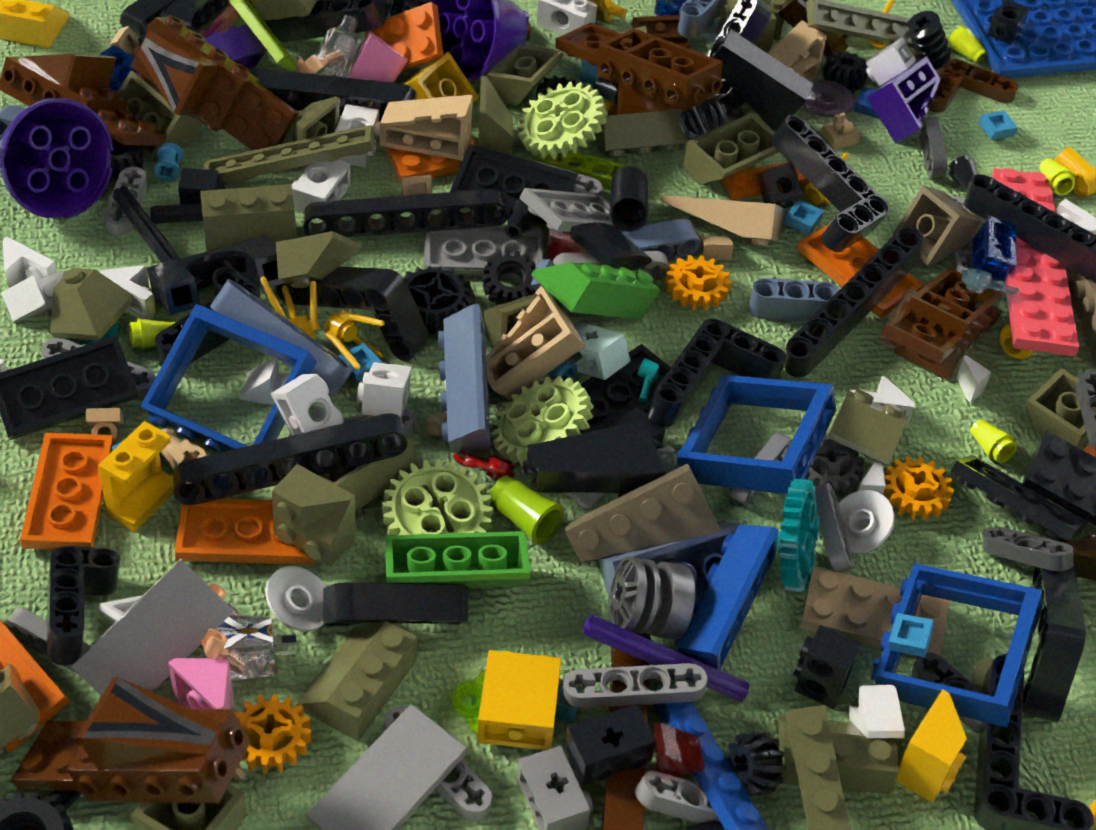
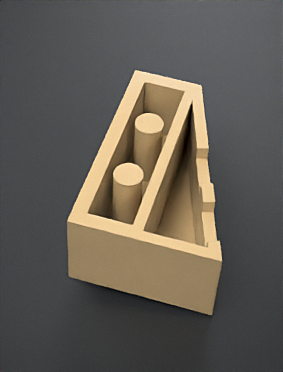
[768,20,827,82]
[380,94,473,161]
[486,285,586,402]

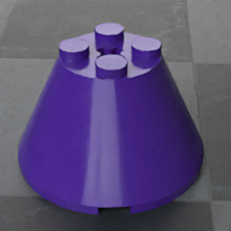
[431,0,529,82]
[0,98,114,218]

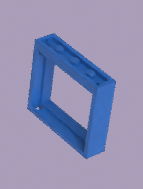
[140,304,317,453]
[676,375,837,494]
[871,563,1042,727]

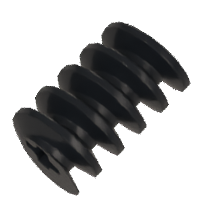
[907,10,952,70]

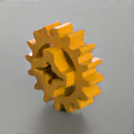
[665,255,731,311]
[883,456,954,521]
[234,694,312,774]

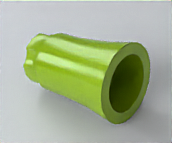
[488,475,565,545]

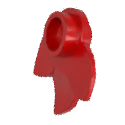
[453,449,515,480]

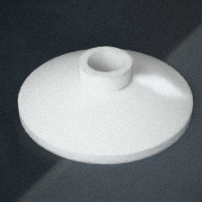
[838,490,895,553]
[265,566,326,632]

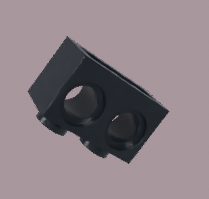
[793,625,861,709]

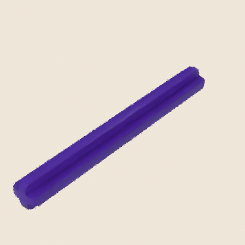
[583,615,750,702]

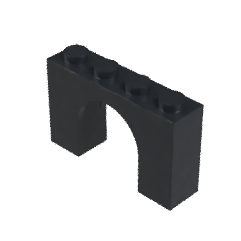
[147,236,287,315]

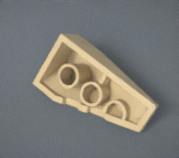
[661,195,787,246]

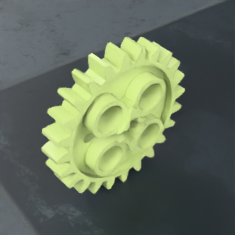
[517,82,608,159]
[490,376,594,466]
[382,459,493,535]

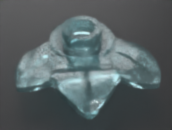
[961,268,1019,294]

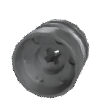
[609,556,695,640]

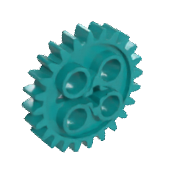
[778,479,820,592]

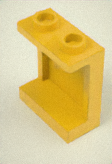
[98,421,174,532]
[477,650,561,750]

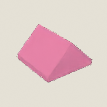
[344,31,408,83]
[168,658,234,710]

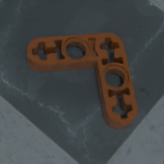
[927,59,1018,113]

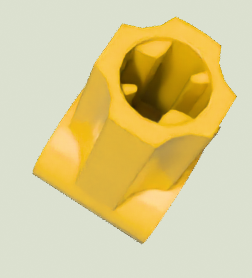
[1054,147,1096,198]

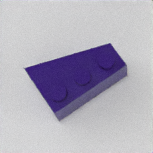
[205,24,267,68]
[867,56,940,143]

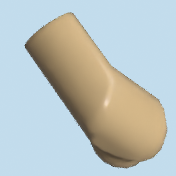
[424,411,447,436]

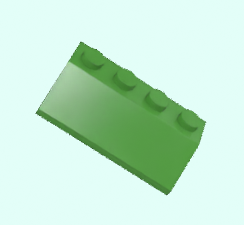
[531,262,661,320]
[385,531,531,589]

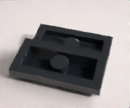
[569,222,652,271]

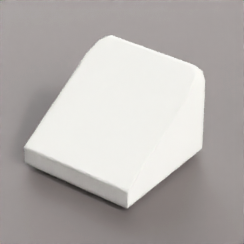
[956,355,991,403]
[858,460,886,495]

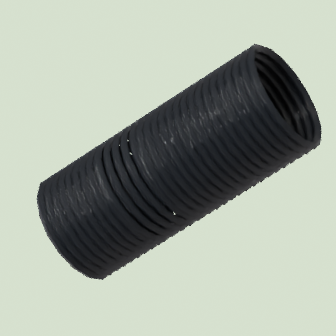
[610,166,648,232]

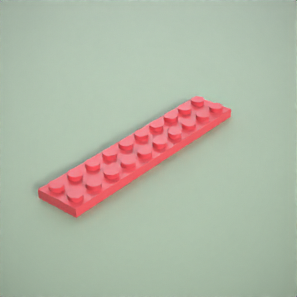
[991,168,1079,357]

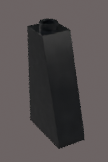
[711,29,813,132]
[523,420,666,493]

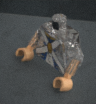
[294,14,361,78]
[201,583,297,681]

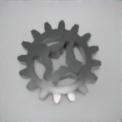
[804,433,865,495]

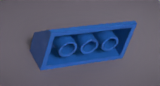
[675,524,779,670]

